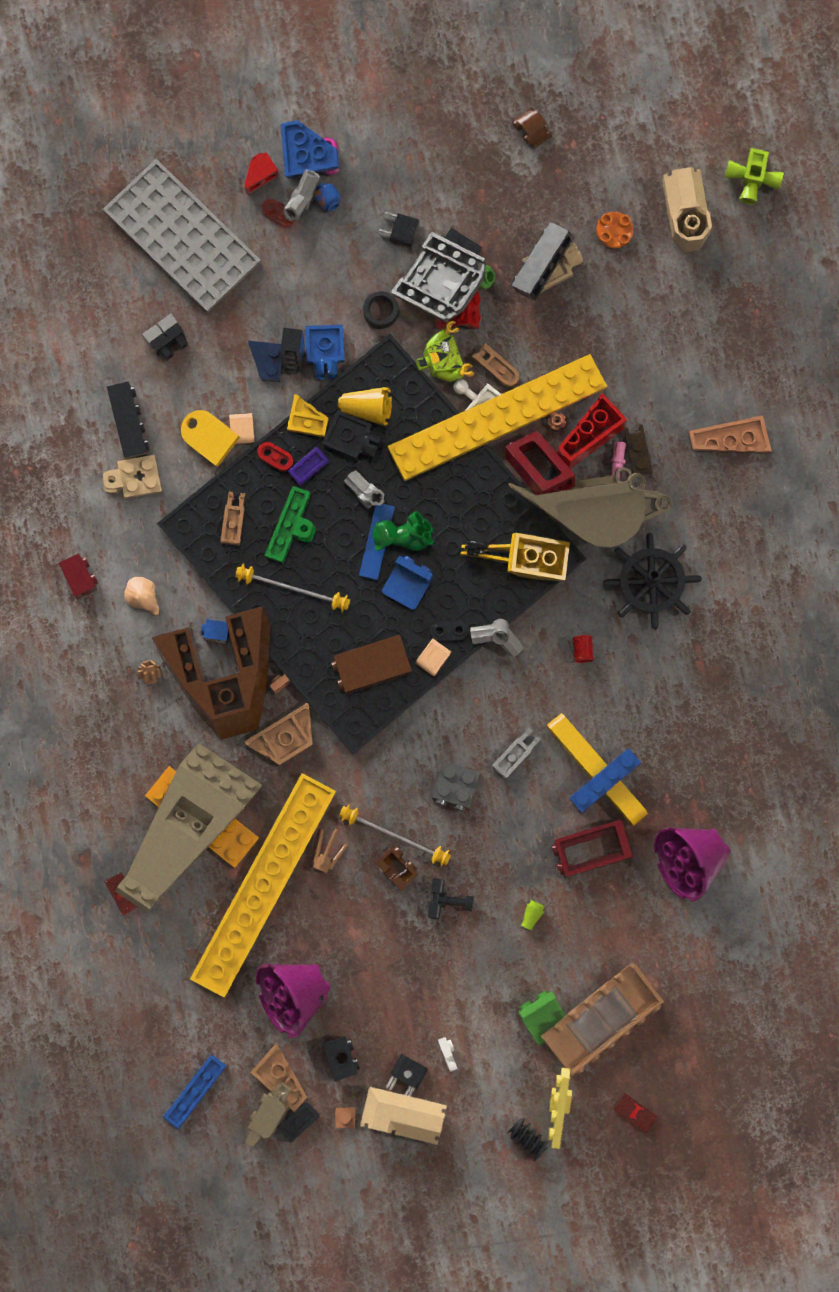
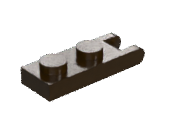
[624,424,652,475]

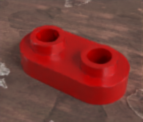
[258,442,293,472]

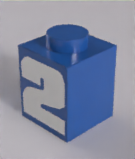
[201,619,229,644]

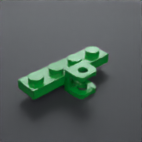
[265,486,316,564]

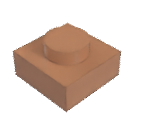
[270,674,290,694]
[336,1108,356,1128]

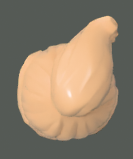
[124,577,159,616]

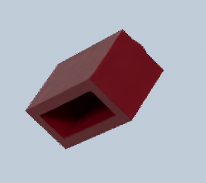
[59,553,98,600]

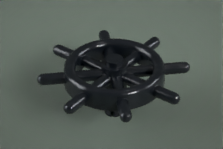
[603,533,702,630]

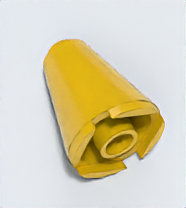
[338,387,392,426]

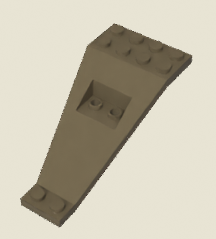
[115,743,262,913]

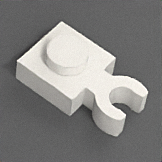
[438,1037,458,1072]

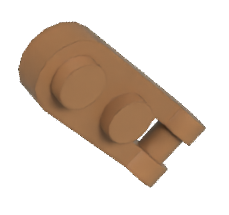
[471,343,519,387]

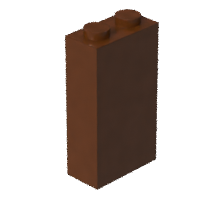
[331,635,412,695]

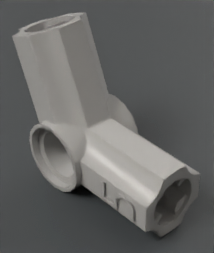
[283,170,320,221]
[344,470,385,509]
[471,619,523,657]

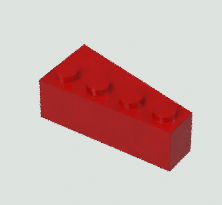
[557,393,627,469]

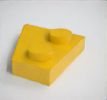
[287,394,328,438]

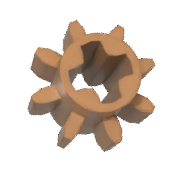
[137,660,161,684]

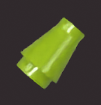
[521,900,545,930]

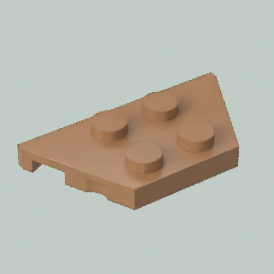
[244,703,313,765]

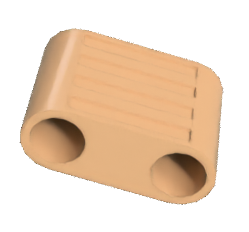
[230,413,255,444]
[415,639,452,676]

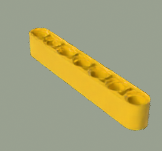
[546,713,648,826]

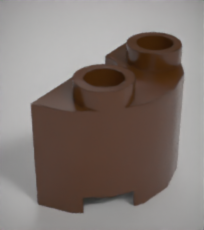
[512,107,552,149]
[375,846,418,891]

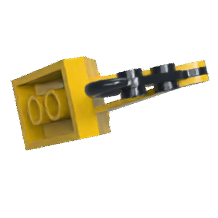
[460,533,570,581]

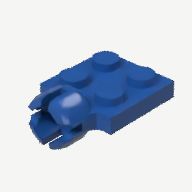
[305,325,345,380]

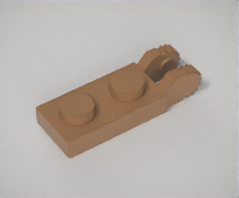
[221,491,245,546]

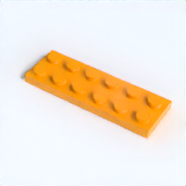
[145,766,260,868]

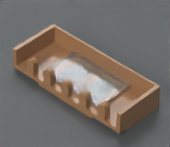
[540,963,664,1076]

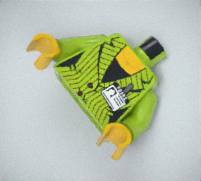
[416,321,474,382]

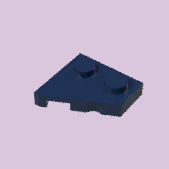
[248,340,283,383]

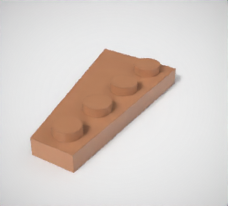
[689,415,772,453]

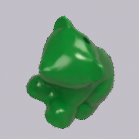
[372,511,434,551]

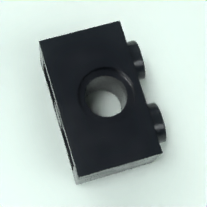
[323,1036,360,1082]

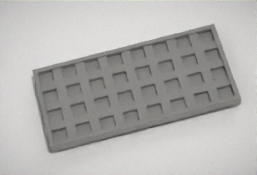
[103,159,261,313]

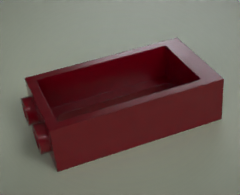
[505,431,575,495]
[551,820,633,878]

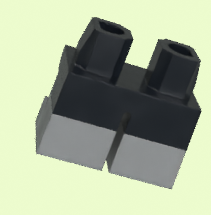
[142,314,188,361]

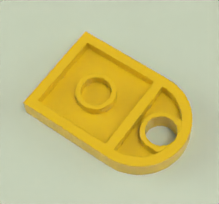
[181,410,240,467]

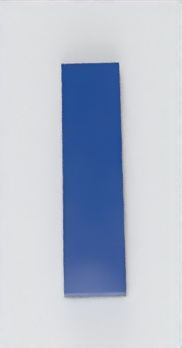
[359,504,395,581]
[163,1054,227,1130]

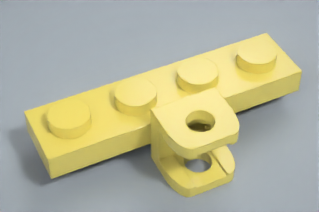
[548,1068,572,1149]

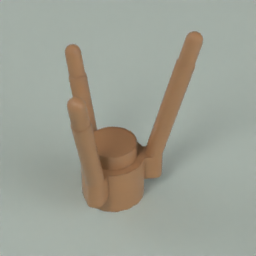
[312,829,347,873]

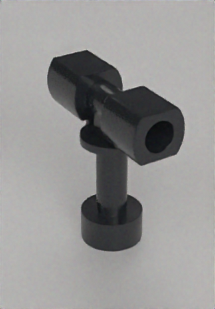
[428,878,474,919]

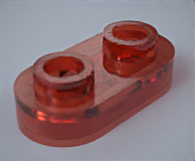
[261,199,296,228]

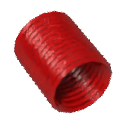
[572,635,595,663]

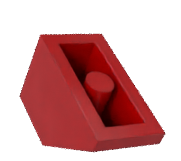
[244,152,279,195]

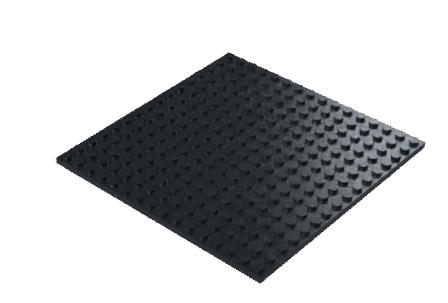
[157,334,587,755]

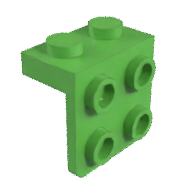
[518,990,570,1045]

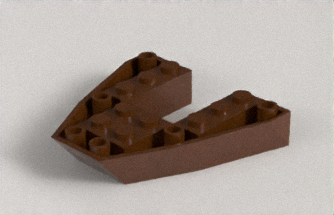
[152,606,271,740]

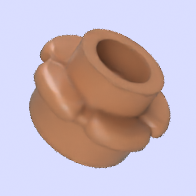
[547,412,566,430]

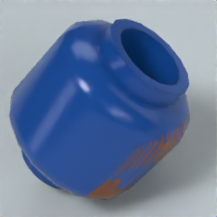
[314,183,342,212]

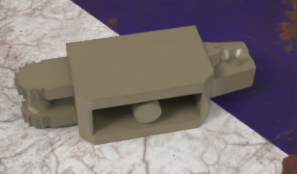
[246,1082,291,1147]

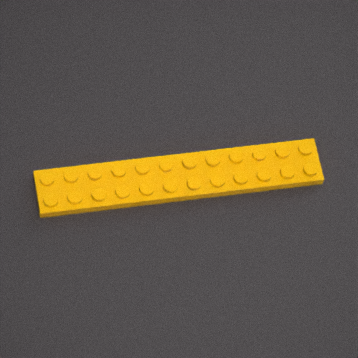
[388,354,607,481]
[190,773,336,998]

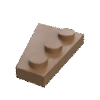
[250,1043,308,1112]

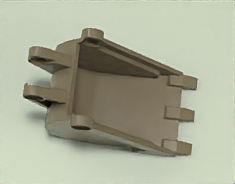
[508,467,672,547]

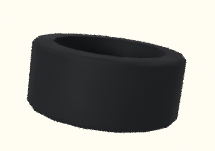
[363,291,399,329]

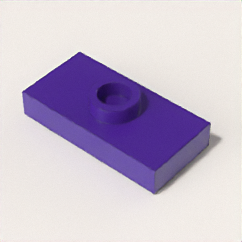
[288,447,329,486]

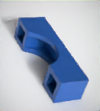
[570,748,642,814]

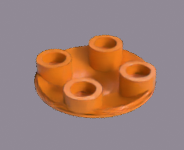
[596,212,633,248]

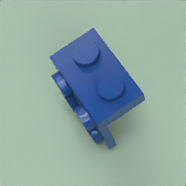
[382,556,433,610]

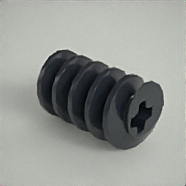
[506,1117,548,1162]

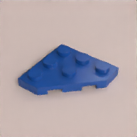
[281,120,340,179]

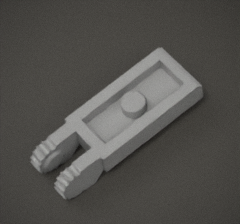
[492,728,541,779]

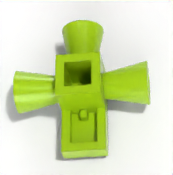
[725,148,784,205]

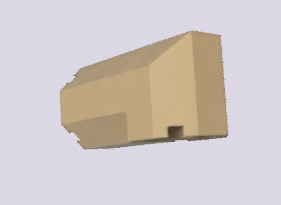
[662,167,712,253]
[360,1087,447,1145]

